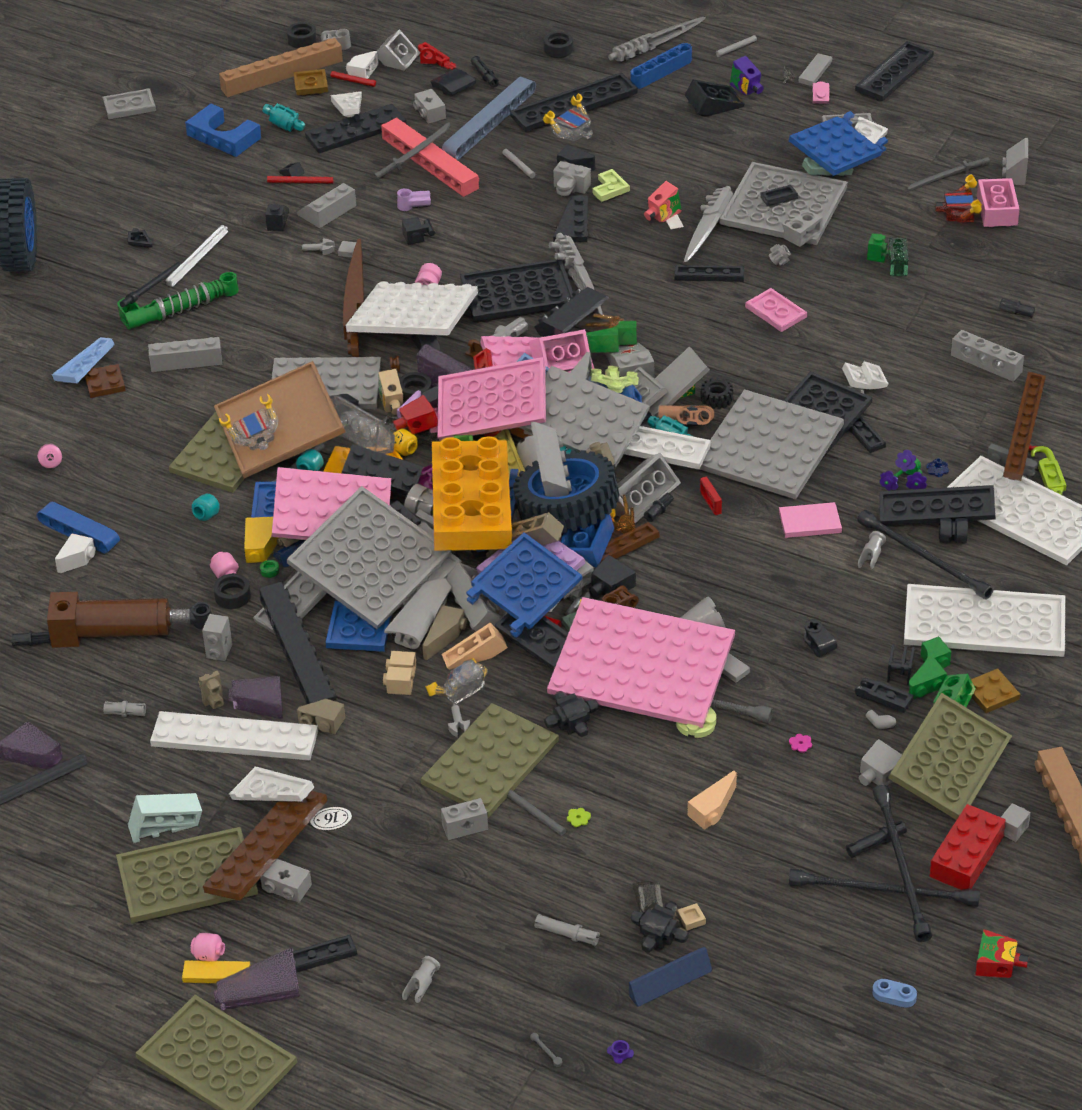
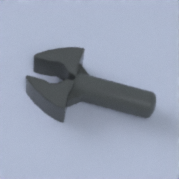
[565,588,590,616]

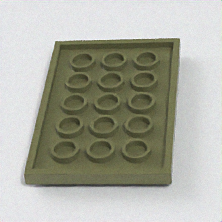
[169,412,245,493]
[888,693,1012,820]
[421,703,559,818]
[116,827,258,923]
[136,995,297,1110]

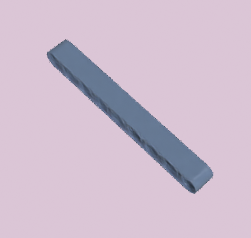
[442,77,536,160]

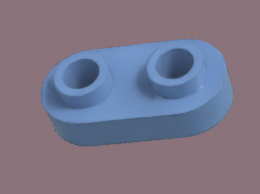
[872,979,917,1007]

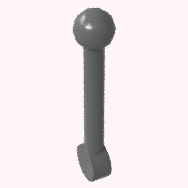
[530,1033,562,1067]

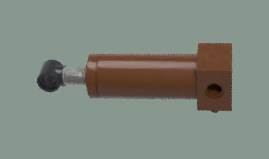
[47,592,212,648]

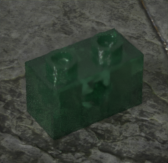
[888,238,909,276]

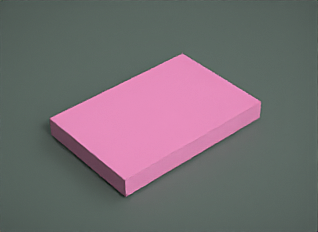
[745,288,807,332]
[779,502,842,538]

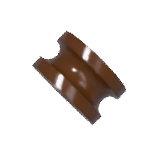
[390,356,400,372]

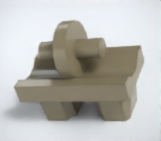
[199,671,224,709]

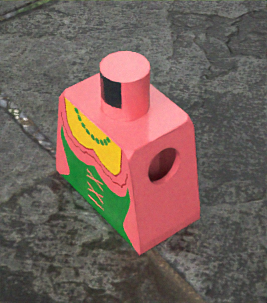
[644,181,682,222]

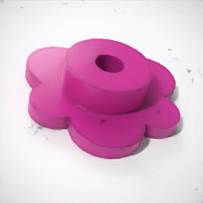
[789,734,812,753]

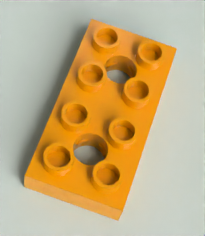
[432,437,512,551]

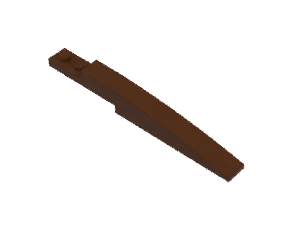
[343,239,364,357]

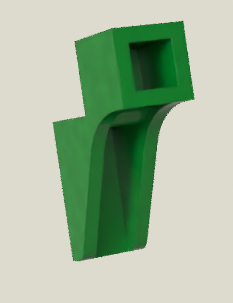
[586,321,637,353]
[908,636,951,700]

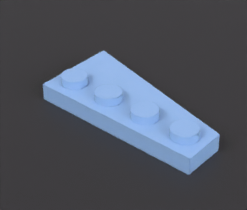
[52,337,114,383]

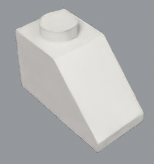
[346,51,378,79]
[55,534,96,573]

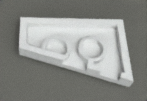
[331,91,362,117]

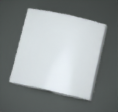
[842,361,888,389]

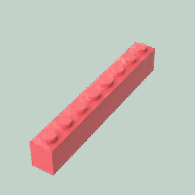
[381,118,479,197]

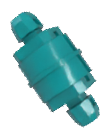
[262,103,305,132]
[647,415,693,437]

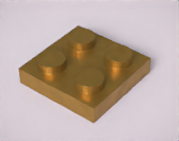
[293,69,328,95]
[971,669,1020,713]

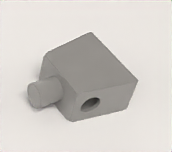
[859,739,902,786]

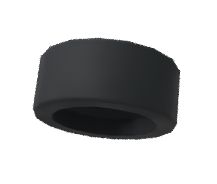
[287,22,317,48]
[544,31,573,58]
[399,372,432,402]
[213,573,251,609]

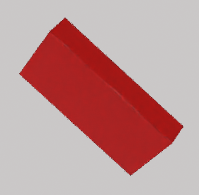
[700,477,722,515]

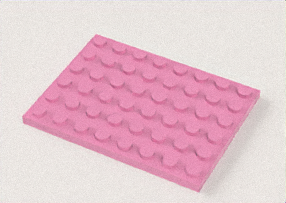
[547,597,735,728]

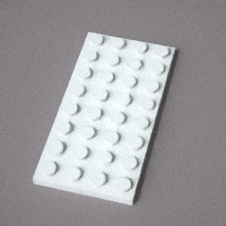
[947,456,1082,565]
[904,584,1065,657]

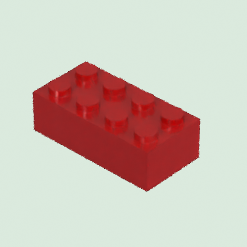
[930,804,1006,890]

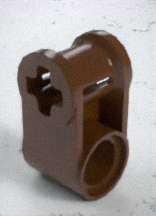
[602,586,639,608]

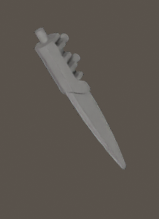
[608,17,706,61]
[684,186,733,262]
[549,233,603,319]

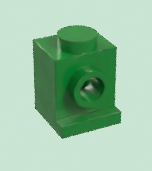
[867,233,888,263]

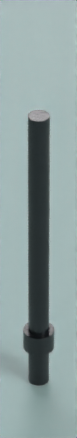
[120,262,181,308]

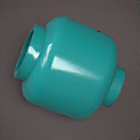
[296,449,324,471]
[192,493,220,521]

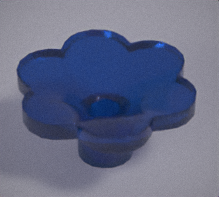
[926,458,949,477]

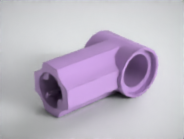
[397,189,431,211]

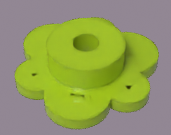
[567,808,591,827]

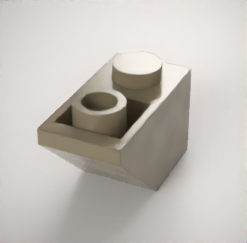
[297,699,345,734]

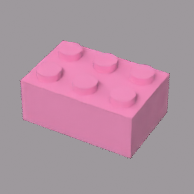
[977,178,1019,227]

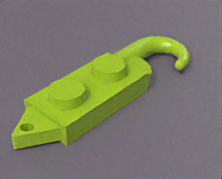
[1031,446,1067,495]

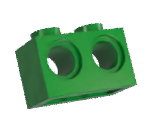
[933,674,976,707]

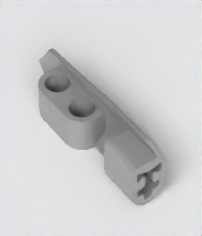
[384,579,451,649]

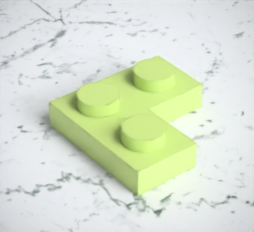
[593,169,630,202]

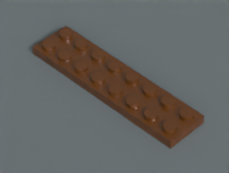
[203,791,328,901]

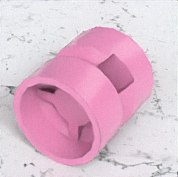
[415,263,442,285]

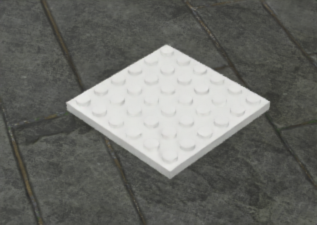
[346,282,478,335]

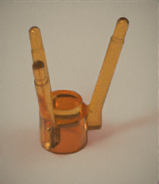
[586,314,624,328]
[611,495,635,534]

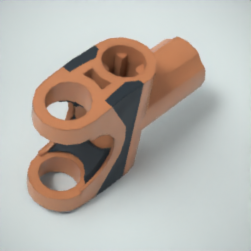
[658,405,715,425]

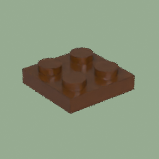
[84,364,126,398]

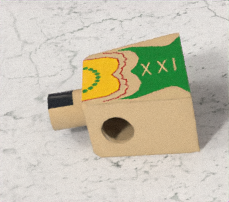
[378,369,403,415]

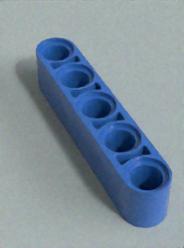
[630,43,692,89]
[37,502,120,554]

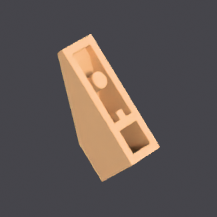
[442,622,508,670]
[688,771,737,830]

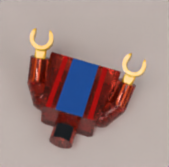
[935,174,982,222]

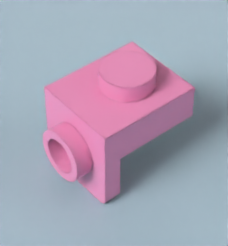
[812,82,829,104]

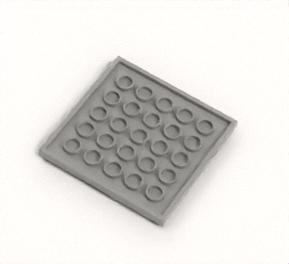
[720,162,848,245]
[700,389,844,499]
[287,486,451,629]

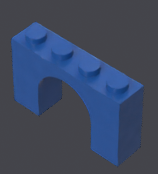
[185,104,261,157]

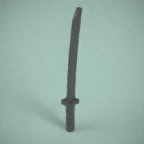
[375,122,451,179]
[908,157,990,191]

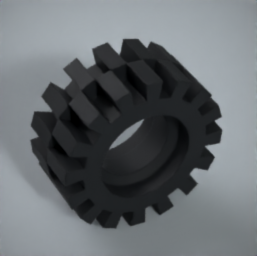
[701,377,733,409]

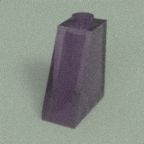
[228,676,283,719]
[0,721,63,769]

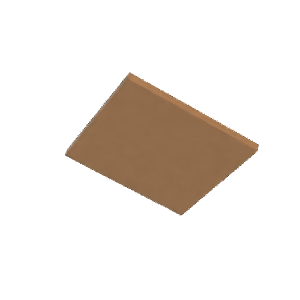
[214,361,346,478]

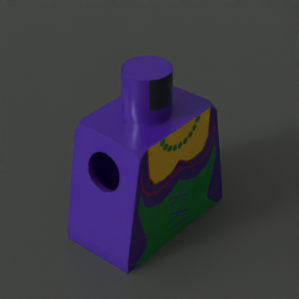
[729,56,764,95]

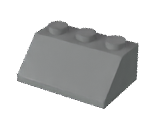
[297,183,356,228]

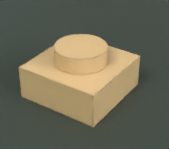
[677,903,706,931]

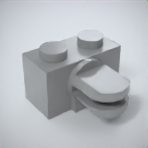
[553,161,591,196]

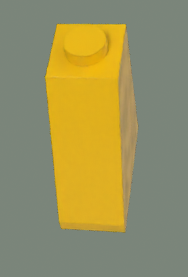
[244,517,279,563]

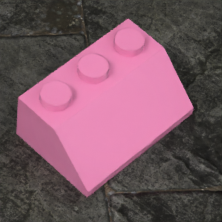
[529,329,593,370]

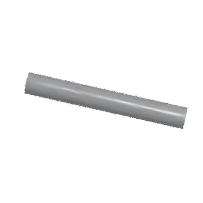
[716,35,757,57]
[503,149,536,178]

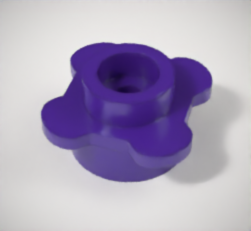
[607,1040,634,1064]

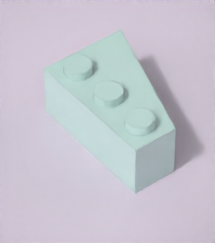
[128,793,202,843]

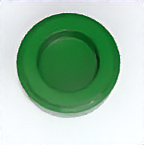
[260,560,280,578]

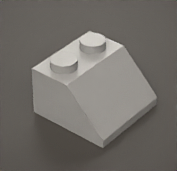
[377,29,420,71]
[1002,138,1028,185]

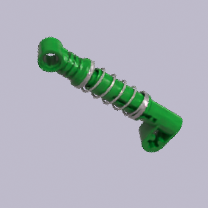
[117,272,239,330]

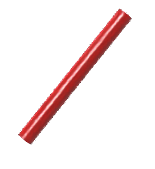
[267,176,334,184]

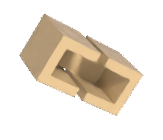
[383,651,416,695]

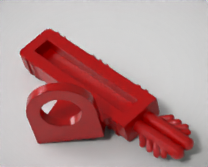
[418,42,456,70]

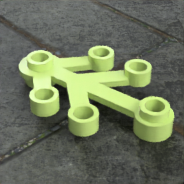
[590,366,639,393]

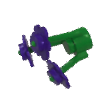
[880,450,927,491]

